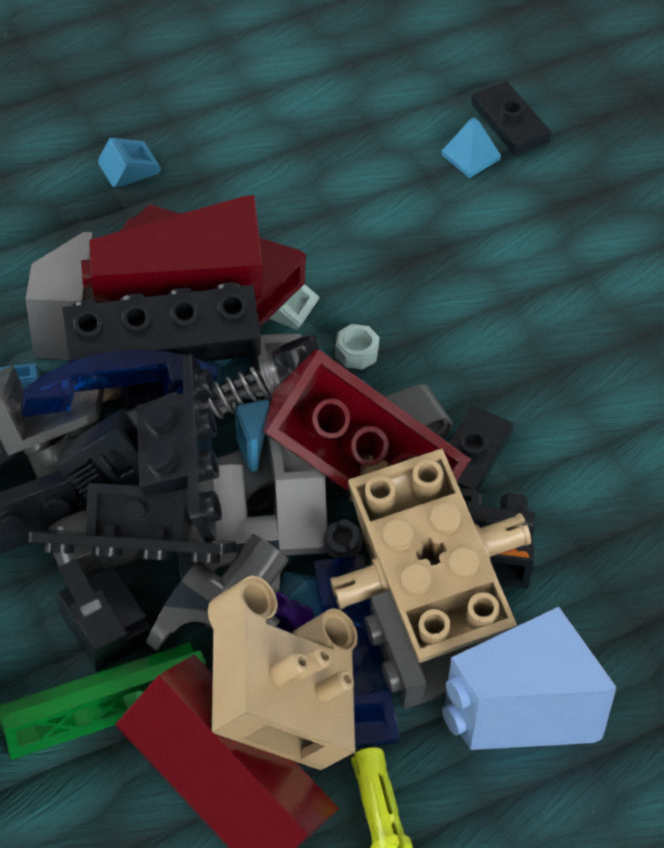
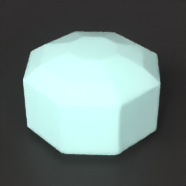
[335,324,379,370]

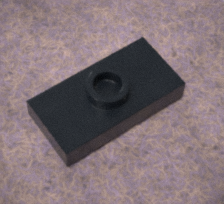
[471,81,551,156]
[449,406,514,491]

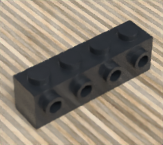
[62,282,261,378]

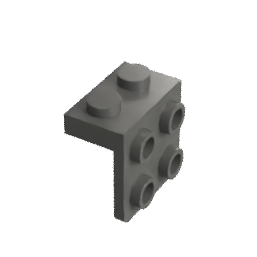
[0,366,105,456]
[364,590,486,709]

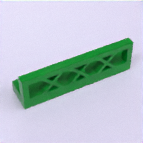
[0,642,206,760]

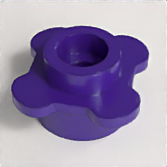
[274,592,315,634]

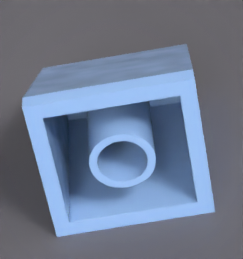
[442,607,617,750]

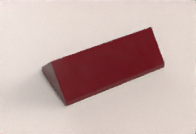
[263,349,471,494]
[115,655,339,848]

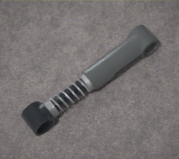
[26,335,323,488]

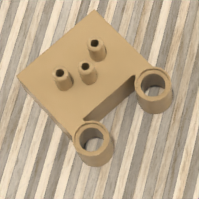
[208,576,357,770]

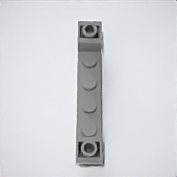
[251,333,327,556]

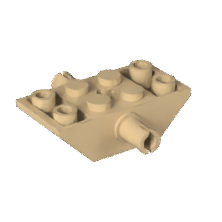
[330,449,531,663]

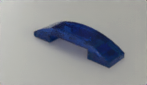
[20,350,218,417]
[314,555,400,749]

